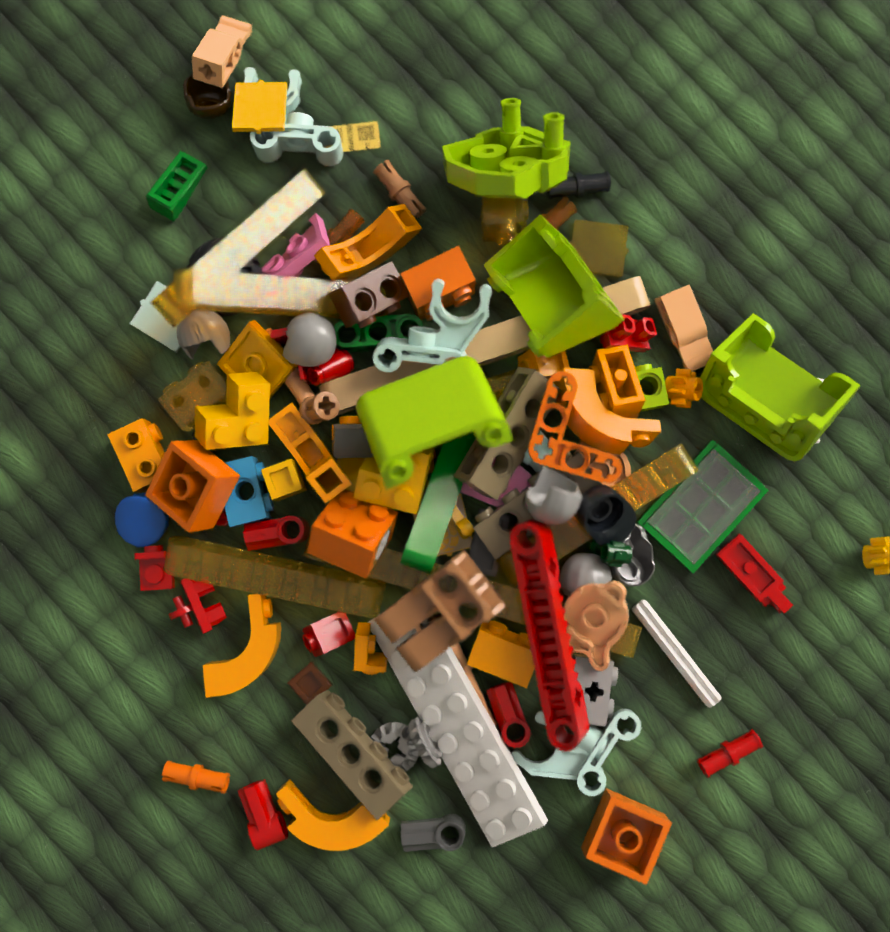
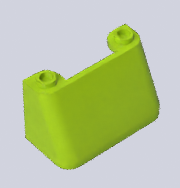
[484,214,625,358]
[700,313,861,461]
[356,356,513,489]

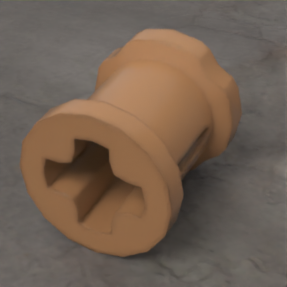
[299,391,339,425]

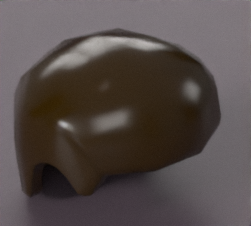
[183,73,232,119]

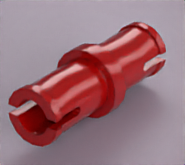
[697,729,763,778]

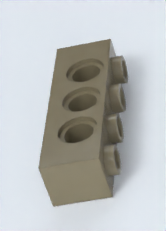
[454,367,562,501]
[473,451,602,560]
[291,690,413,820]

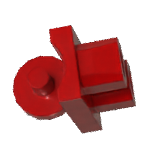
[600,314,657,353]
[168,575,226,634]

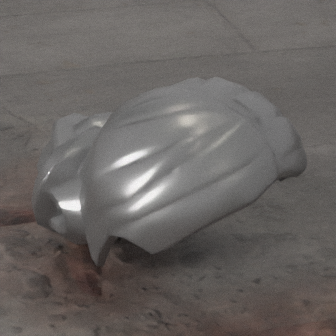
[609,523,655,587]

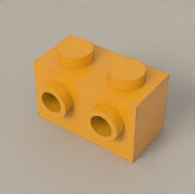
[588,345,645,418]
[107,418,165,493]
[467,621,534,688]

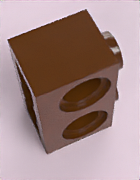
[328,261,410,329]

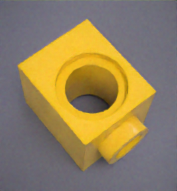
[261,459,307,501]

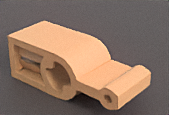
[192,16,252,88]
[654,284,713,372]

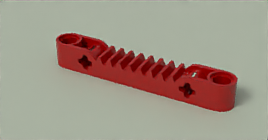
[510,518,589,752]

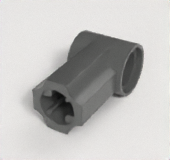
[401,813,466,852]

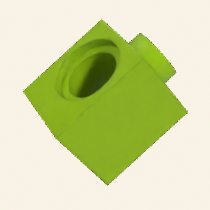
[635,364,669,412]

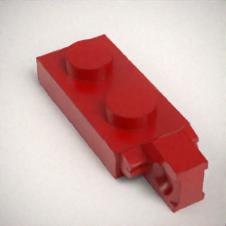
[714,533,793,614]

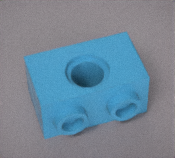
[225,456,274,527]

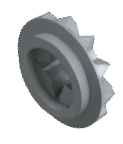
[408,717,442,768]
[371,722,419,772]

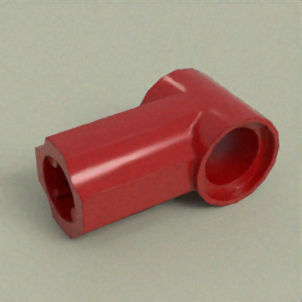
[243,516,310,551]
[486,681,531,748]
[238,779,289,851]

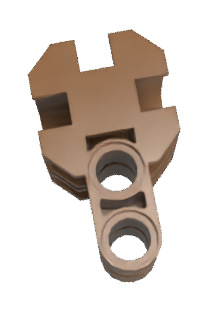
[374,549,505,672]

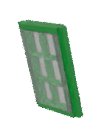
[636,440,769,574]

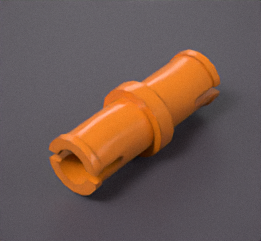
[162,760,230,794]

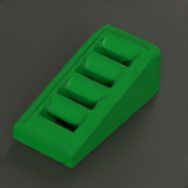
[146,151,207,221]

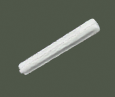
[632,600,721,708]

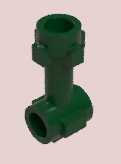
[586,537,632,567]

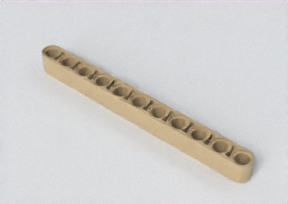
[319,276,651,415]

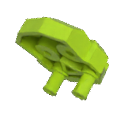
[442,98,571,199]

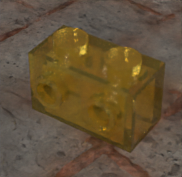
[481,197,529,245]
[158,361,227,432]

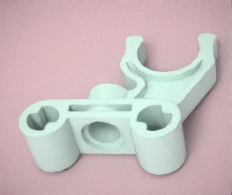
[244,67,343,166]
[373,279,492,372]
[511,708,641,796]

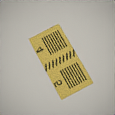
[324,121,381,152]

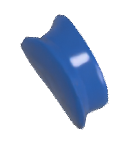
[115,493,169,548]

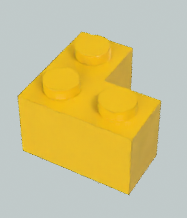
[195,372,270,450]
[353,446,435,514]

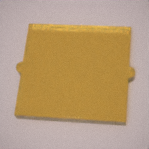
[570,220,629,277]

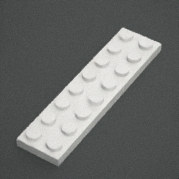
[367,615,548,847]

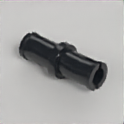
[546,171,611,199]

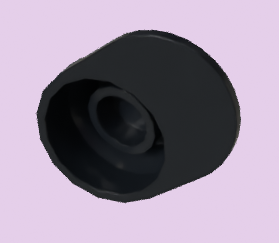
[576,485,637,546]

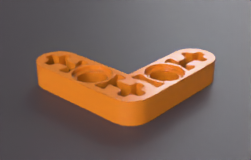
[528,371,622,483]

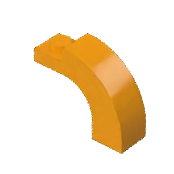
[314,204,423,283]
[554,368,661,455]
[269,402,352,504]
[203,592,281,697]
[276,779,390,851]

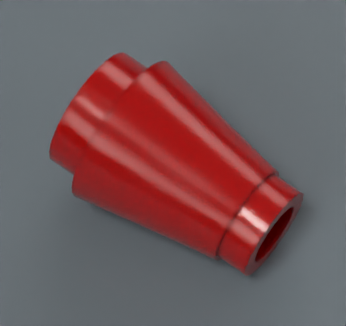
[307,349,354,386]

